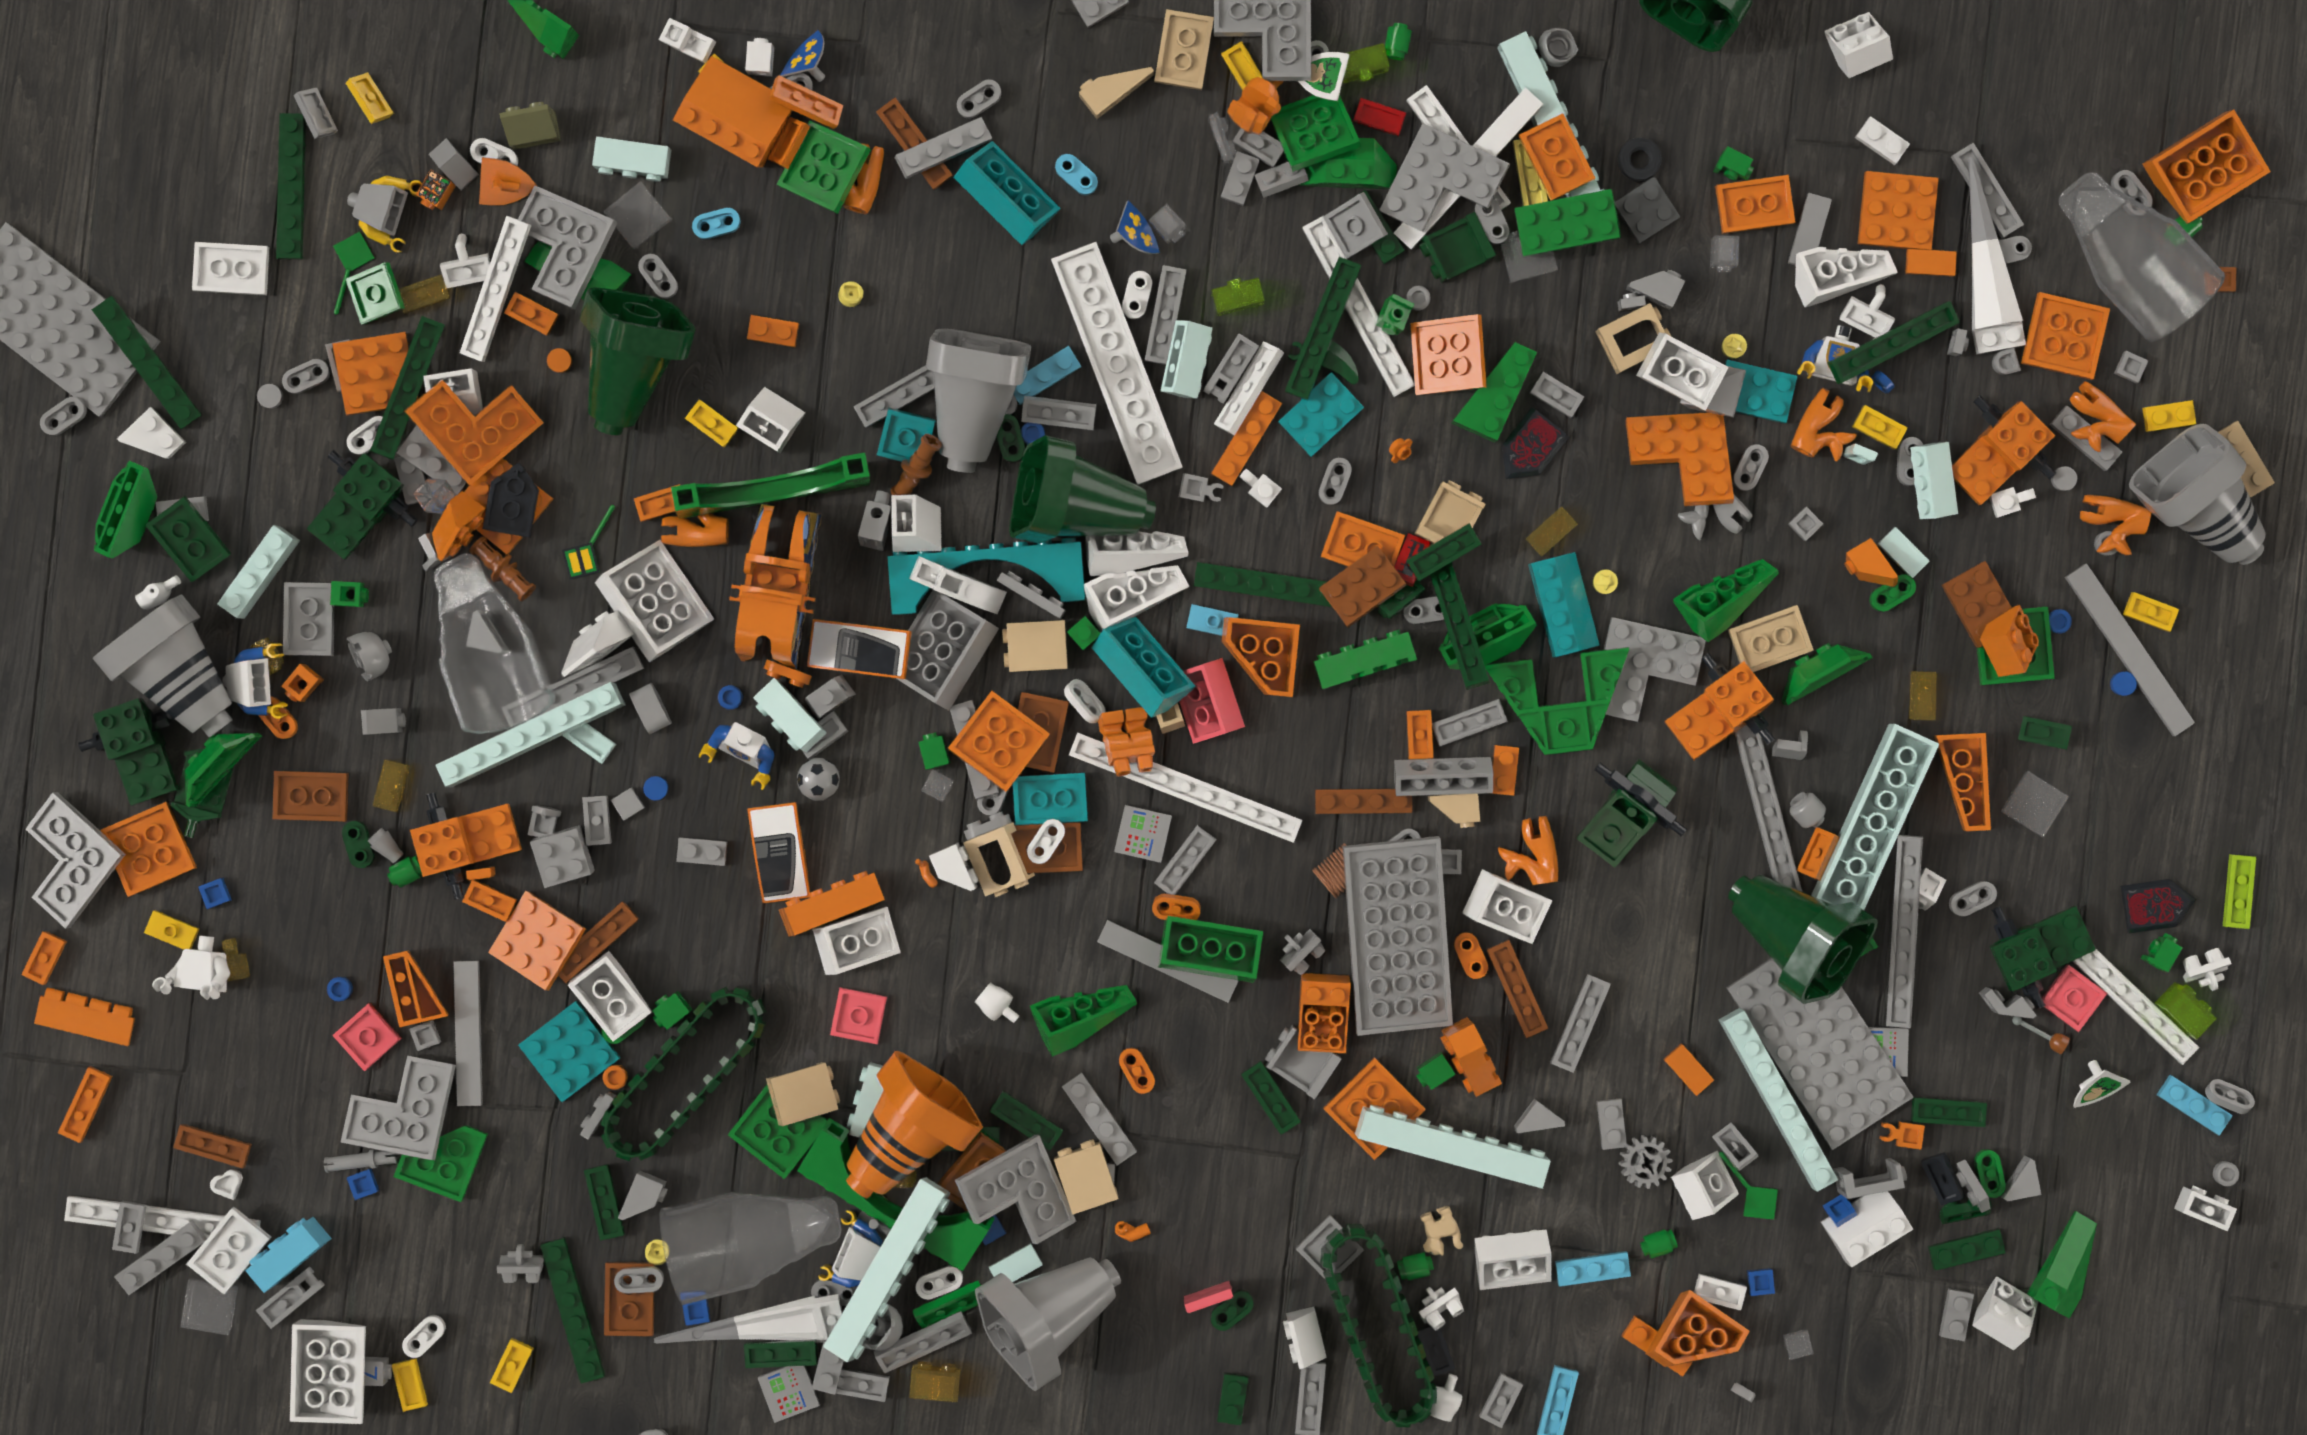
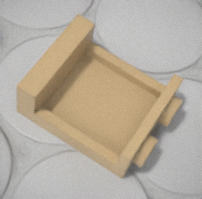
[1415,480,1486,544]
[1002,620,1068,672]
[766,1062,840,1126]
[1054,1139,1119,1215]

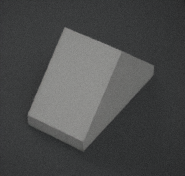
[429,138,479,191]
[466,610,510,654]
[1514,1098,1565,1133]
[1712,1123,1759,1171]
[2000,1155,2041,1201]

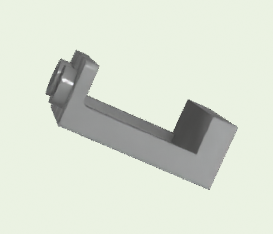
[1265,1025,1341,1099]
[1833,1158,1907,1199]

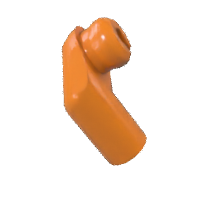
[1115,1221,1151,1242]

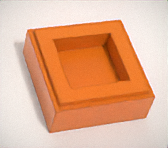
[466,867,496,880]

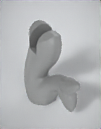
[1678,495,1753,540]

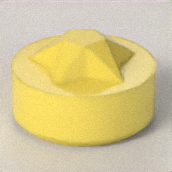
[838,282,863,307]
[1721,334,1747,359]
[1593,570,1618,594]
[645,1240,669,1265]

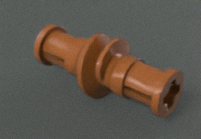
[890,434,942,495]
[469,537,536,601]

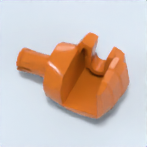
[1227,77,1283,135]

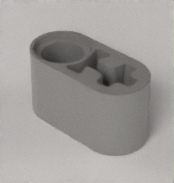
[629,683,672,734]

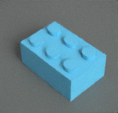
[245,1217,332,1293]

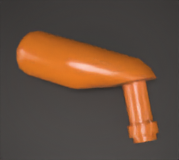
[915,859,938,888]

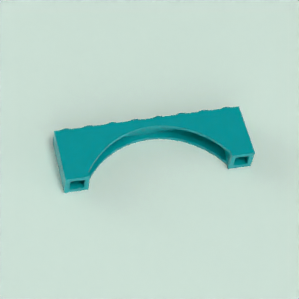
[887,538,1085,615]

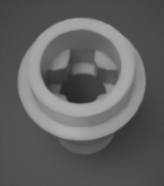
[368,828,404,863]

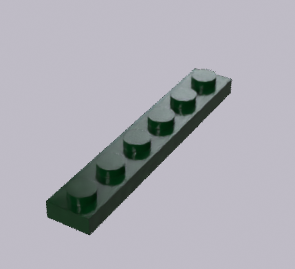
[276,113,306,260]
[1285,257,1362,401]
[91,296,202,429]
[1827,301,1960,384]
[370,316,445,460]
[1194,562,1332,607]
[1430,562,1490,690]
[540,1237,605,1384]

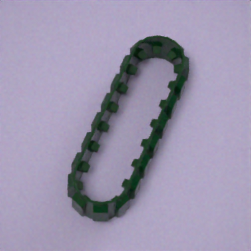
[601,986,766,1161]
[1320,1224,1437,1428]

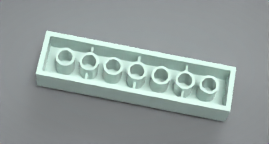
[1811,724,1939,910]

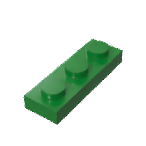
[913,1280,981,1329]

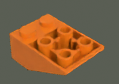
[1297,973,1351,1053]

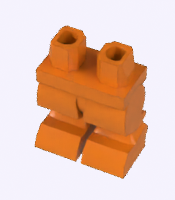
[1098,707,1155,777]

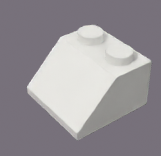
[1671,1151,1739,1220]

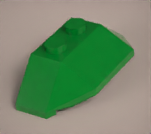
[1299,138,1397,190]
[94,461,157,559]
[1439,604,1537,669]
[1781,643,1872,705]
[185,733,262,808]

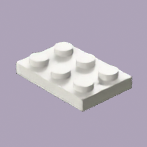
[192,242,270,295]
[186,1207,271,1294]

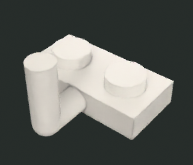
[440,234,491,288]
[1840,284,1895,338]

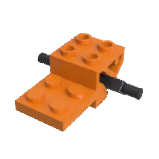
[1952,395,2057,505]
[1665,653,1775,761]
[410,792,522,899]

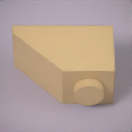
[1428,794,1480,828]

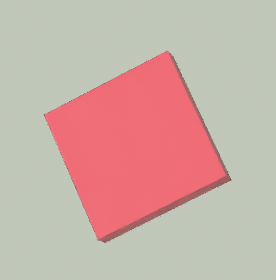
[2042,964,2108,1032]
[830,987,887,1044]
[332,1003,402,1071]
[1184,1281,1233,1313]

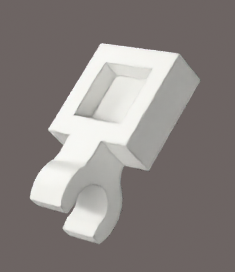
[1239,469,1282,508]
[1989,487,2036,518]

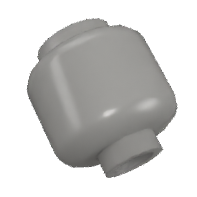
[1790,792,1826,828]

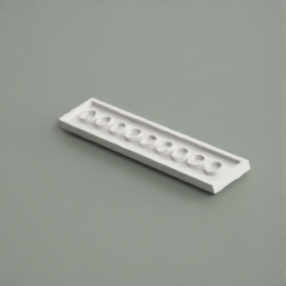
[1051,242,1183,485]

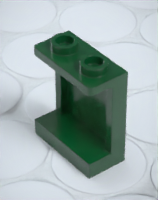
[1419,212,1496,283]

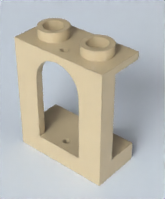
[1595,303,1671,374]
[963,822,1035,897]

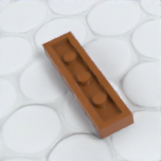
[876,98,953,190]
[1315,789,1412,814]
[559,901,639,983]
[1486,940,1548,1038]

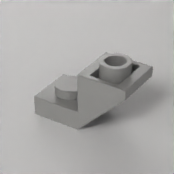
[1979,987,2037,1018]

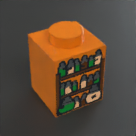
[416,170,456,210]

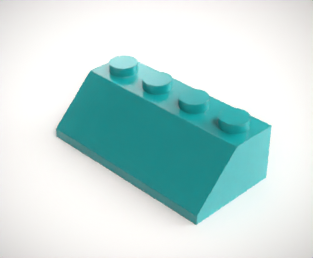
[954,141,1061,245]
[1528,552,1600,657]
[1091,616,1195,718]

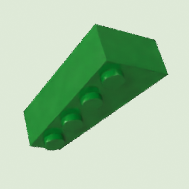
[1451,342,1537,443]
[1313,629,1417,689]

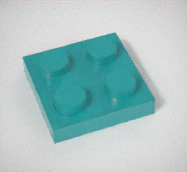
[877,408,936,462]

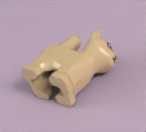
[1420,1206,1463,1256]

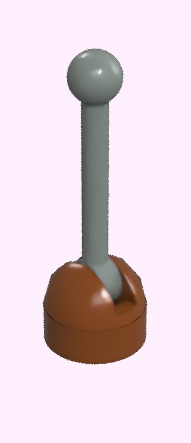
[2012,1016,2070,1055]

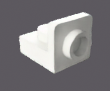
[1919,868,1946,910]

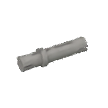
[324,1149,399,1173]

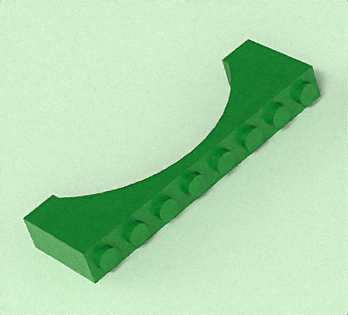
[671,452,870,519]
[797,1118,995,1271]

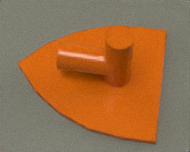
[479,157,537,205]

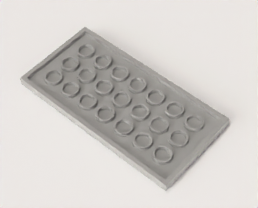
[0,222,161,417]
[1343,836,1453,1036]
[1726,959,1913,1150]

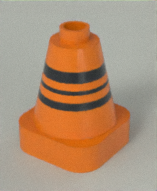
[846,1051,983,1198]

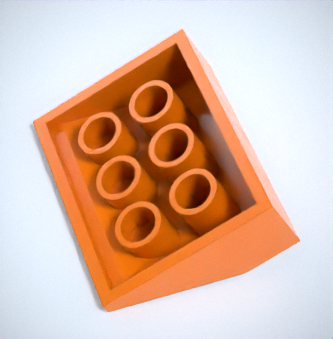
[673,56,793,167]
[2142,109,2271,224]

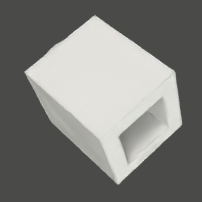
[745,38,774,76]

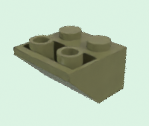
[499,102,561,150]

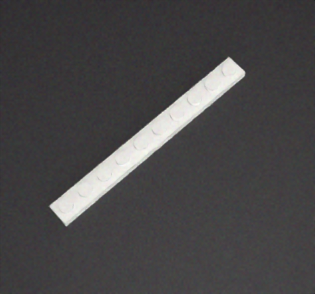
[1069,733,1302,843]

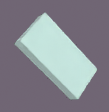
[1843,444,1878,465]
[1877,527,1930,578]
[563,723,616,764]
[989,1243,1043,1282]

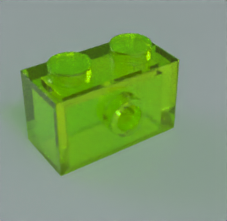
[1342,43,1390,84]
[1211,277,1265,316]
[2155,982,2217,1040]

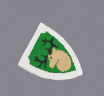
[1298,52,1350,101]
[2073,1060,2131,1108]

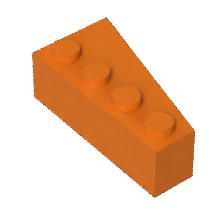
[1934,733,1991,831]
[779,871,885,937]

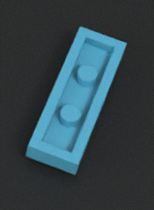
[1014,346,1081,405]
[2157,1075,2233,1136]
[1555,1251,1631,1287]
[1537,1365,1579,1435]

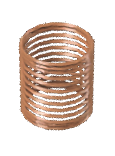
[1312,843,1347,898]

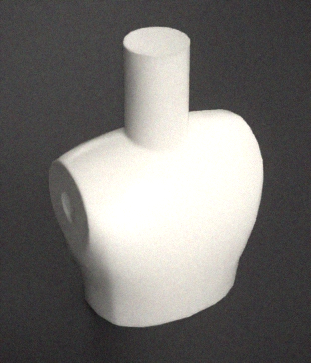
[135,575,181,610]
[975,982,1019,1023]
[1430,1374,1462,1422]

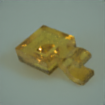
[222,938,250,982]

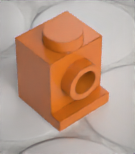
[282,664,324,702]

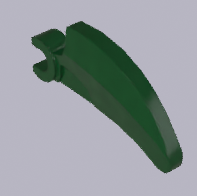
[1289,341,1359,385]

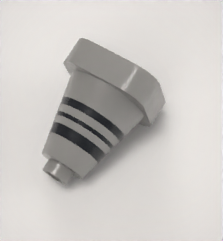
[2129,424,2266,565]
[93,594,233,738]

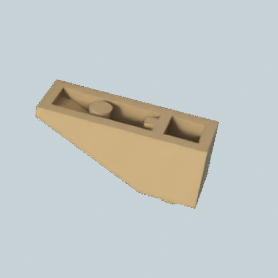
[1079,67,1154,119]

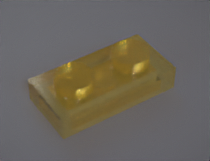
[399,274,450,314]
[1525,506,1578,557]
[373,759,410,812]

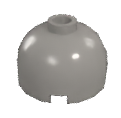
[347,632,392,681]
[862,1303,903,1351]

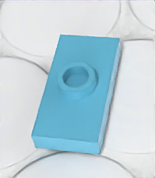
[1186,604,1238,636]

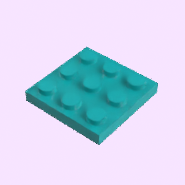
[518,1001,621,1102]

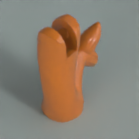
[843,143,884,214]
[2069,381,2136,452]
[1791,388,1857,462]
[2080,495,2151,555]
[661,513,729,547]
[1498,816,1558,885]

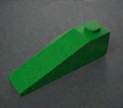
[507,0,579,59]
[525,242,632,301]
[1673,559,1779,642]
[1030,985,1137,1057]
[2026,1211,2097,1318]

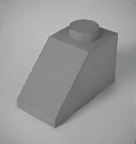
[1626,270,1685,310]
[361,708,406,735]
[618,1171,668,1220]

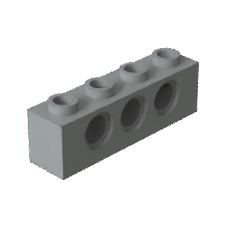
[1394,757,1493,796]

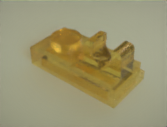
[1909,671,1937,720]

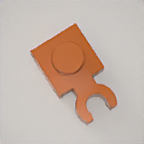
[1879,1121,1925,1149]

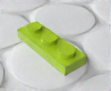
[2223,854,2256,929]

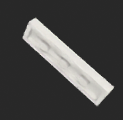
[1214,341,1284,435]

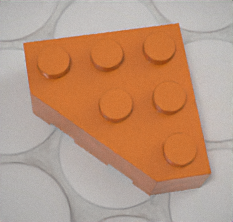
[1222,617,1300,697]
[1440,1017,1502,1097]
[1645,1290,1750,1367]

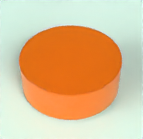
[547,348,572,373]
[603,1065,628,1090]

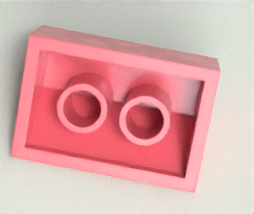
[1179,658,1245,744]

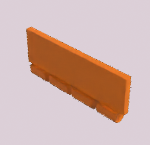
[34,987,135,1046]

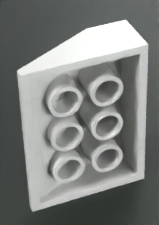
[595,540,714,662]
[290,1319,366,1424]

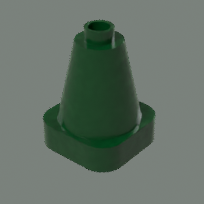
[1639,0,1752,52]
[580,287,696,435]
[1009,435,1156,544]
[1728,875,1878,1004]

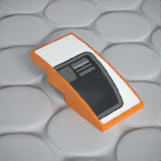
[807,619,912,679]
[747,802,810,903]

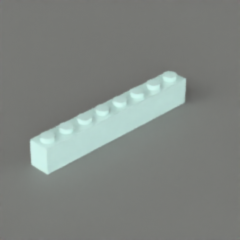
[1497,31,1604,197]
[436,682,626,787]
[1718,1008,1838,1192]
[1355,1105,1551,1189]
[823,1177,950,1362]

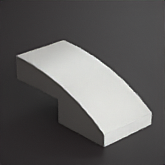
[659,18,716,63]

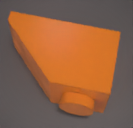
[1845,538,1898,587]

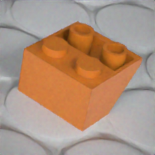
[432,491,485,561]
[1980,605,2039,677]

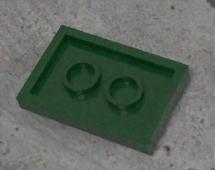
[145,496,231,583]

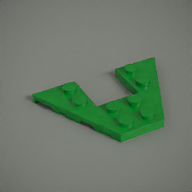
[1485,647,1629,755]

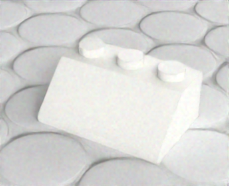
[1821,1191,1913,1267]
[1475,1230,1551,1290]

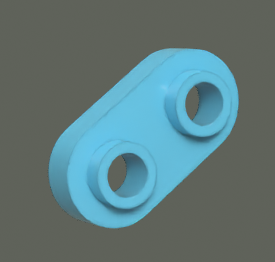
[1055,154,1098,195]
[692,208,741,240]

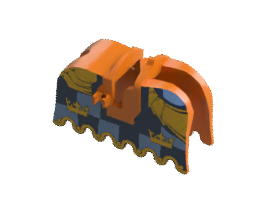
[729,504,822,670]

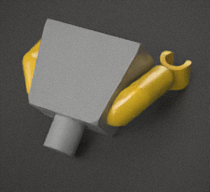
[347,176,422,253]

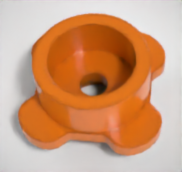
[1389,438,1413,463]

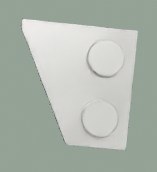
[117,407,186,459]

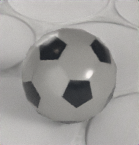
[797,758,840,801]

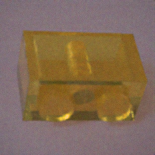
[909,1362,961,1402]

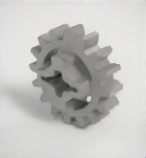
[1619,1135,1673,1189]

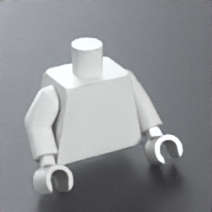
[152,936,230,1000]

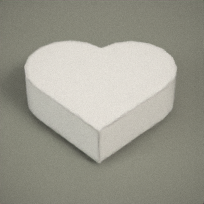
[210,1169,243,1200]

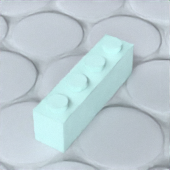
[217,525,300,619]

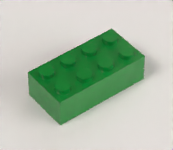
[1515,189,1621,257]
[1158,916,1263,983]

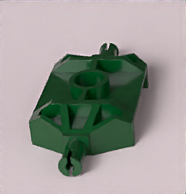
[171,732,234,838]

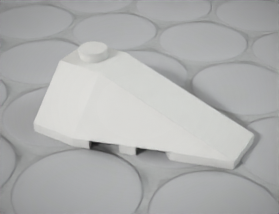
[1795,247,1898,307]
[1085,531,1188,576]
[1084,565,1189,633]

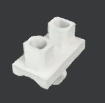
[2183,948,2232,991]
[1419,1287,1464,1331]

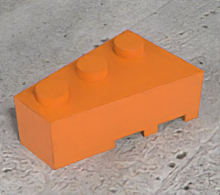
[383,950,449,1028]

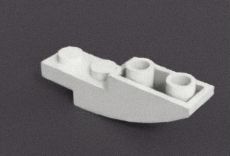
[910,556,1007,614]

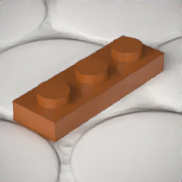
[173,1124,252,1169]

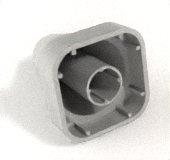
[926,329,1031,473]
[975,1257,1121,1391]

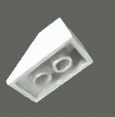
[1636,332,1729,411]
[561,611,634,677]
[1462,869,1552,944]
[812,907,901,975]
[568,951,652,1041]

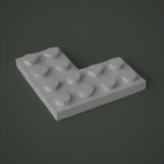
[1214,0,1311,81]
[1379,123,1510,232]
[518,185,617,309]
[1604,617,1706,722]
[25,792,126,929]
[341,1056,456,1161]
[955,1135,1077,1244]

